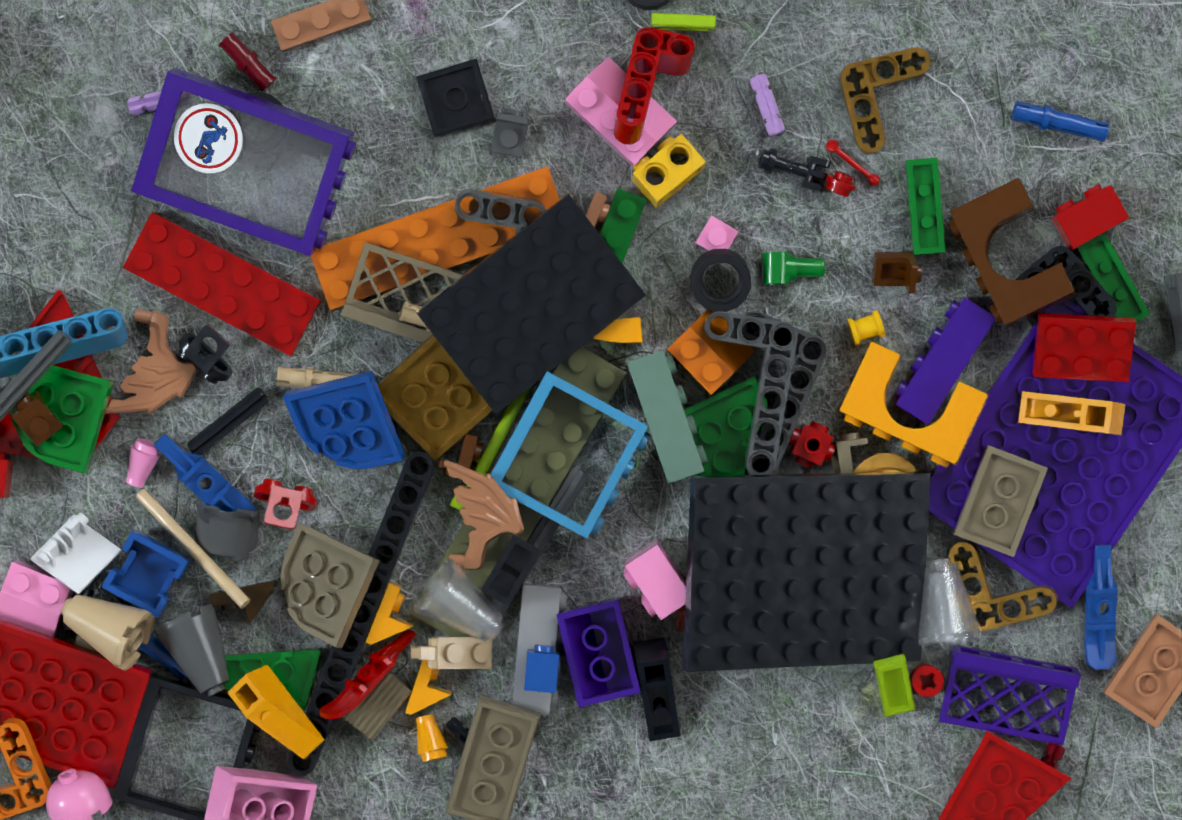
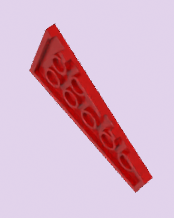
[938,731,1072,820]

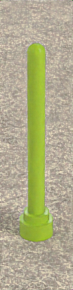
[450,386,532,510]

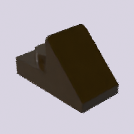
[210,579,277,625]

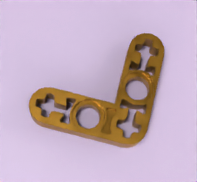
[840,47,931,154]
[949,540,1058,631]

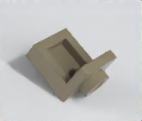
[831,432,868,473]

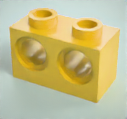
[632,133,706,208]

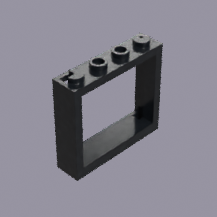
[113,673,261,820]

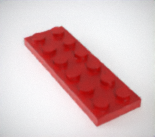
[123,212,321,356]

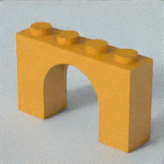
[839,341,989,468]

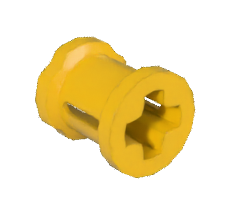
[846,310,886,346]

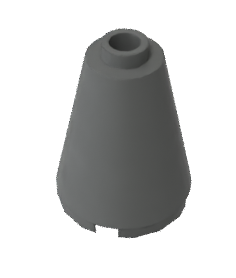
[154,604,230,697]

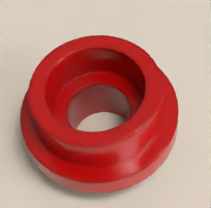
[825,170,857,197]

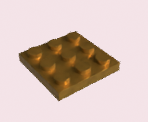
[378,334,492,461]

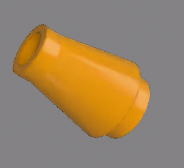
[415,714,448,763]

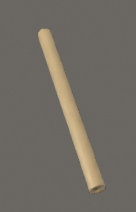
[136,489,250,609]

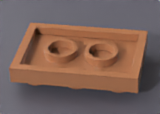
[1102,614,1182,729]

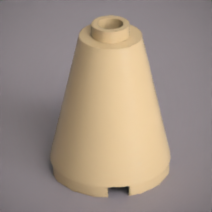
[61,595,155,671]

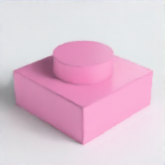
[695,215,739,251]

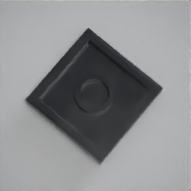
[416,58,495,138]

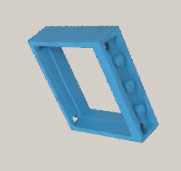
[491,371,650,539]

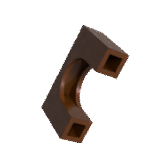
[948,177,1077,328]

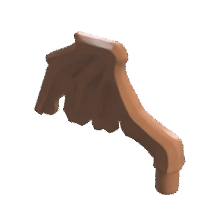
[105,308,198,414]
[444,460,524,570]

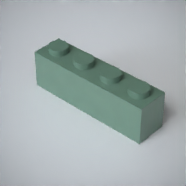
[627,350,708,484]

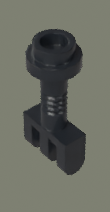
[758,148,831,193]

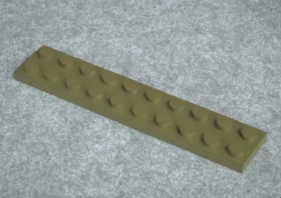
[410,347,627,637]

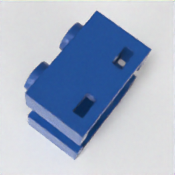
[101,529,193,618]

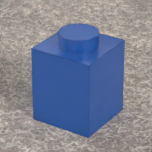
[524,644,560,693]

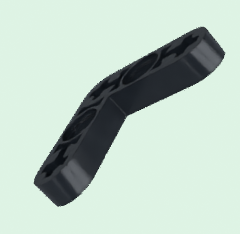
[1015,246,1117,317]

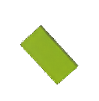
[651,13,716,32]
[873,654,916,717]

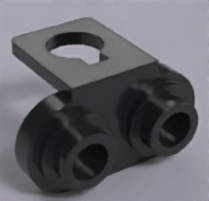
[179,325,233,384]

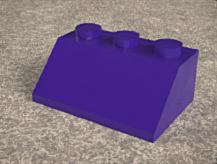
[556,597,641,707]

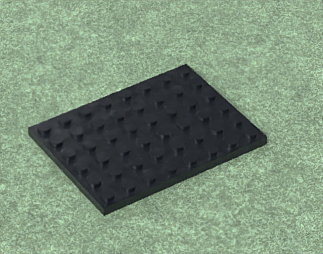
[683,472,931,672]

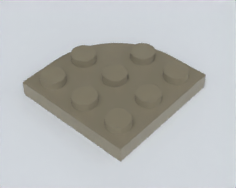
[281,523,380,648]

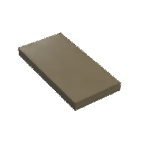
[445,695,541,820]

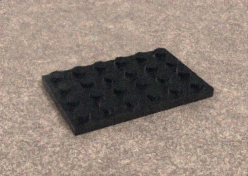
[416,194,646,414]

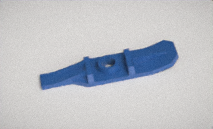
[154,433,257,512]
[1084,544,1118,670]

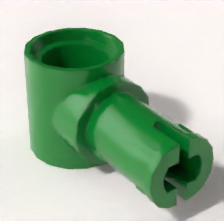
[762,252,825,285]

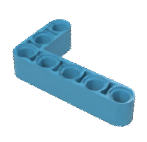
[0,308,128,379]

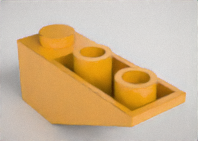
[227,665,325,759]

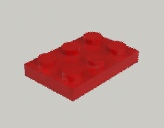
[1032,313,1136,382]

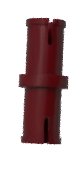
[218,32,277,92]

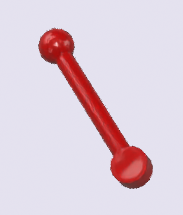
[826,140,880,186]

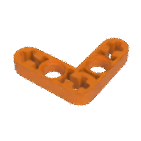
[0,718,51,820]

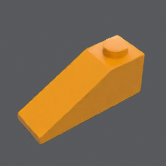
[1018,391,1125,435]

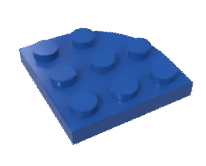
[283,371,405,469]

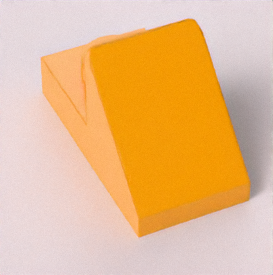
[365,582,414,645]
[405,660,452,715]

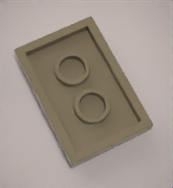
[953,445,1048,557]

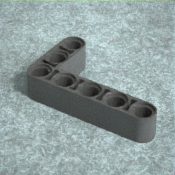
[455,189,546,234]
[704,311,797,475]
[742,311,827,475]

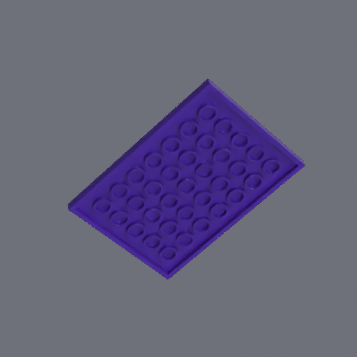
[929,299,1182,609]

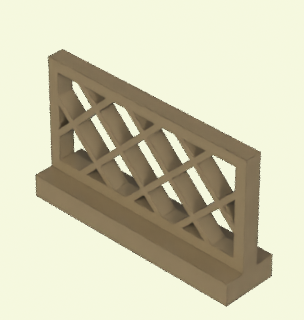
[341,242,463,343]

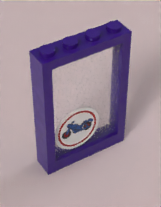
[131,68,356,256]

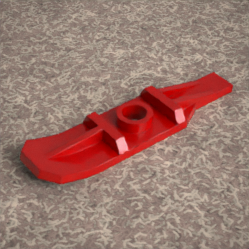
[319,629,417,720]

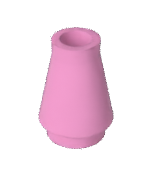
[125,438,161,488]

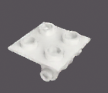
[30,513,121,595]

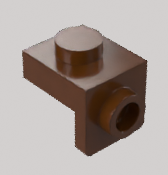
[871,252,922,294]
[12,390,63,446]
[438,434,483,475]

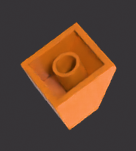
[666,309,755,395]

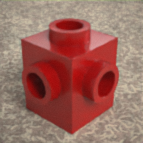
[788,421,836,469]

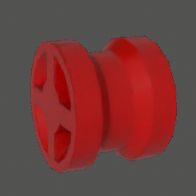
[910,664,944,697]

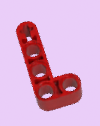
[614,27,695,145]

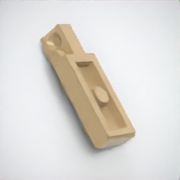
[411,637,492,669]

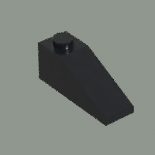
[633,637,680,741]

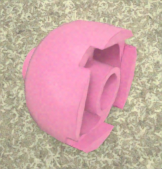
[46,769,112,820]

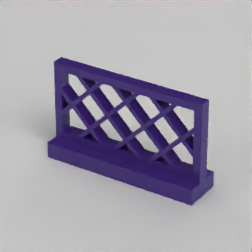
[939,644,1081,745]

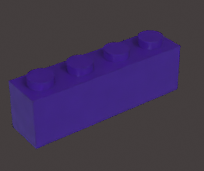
[892,297,995,425]

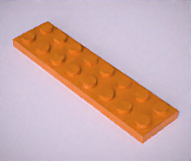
[311,166,560,311]

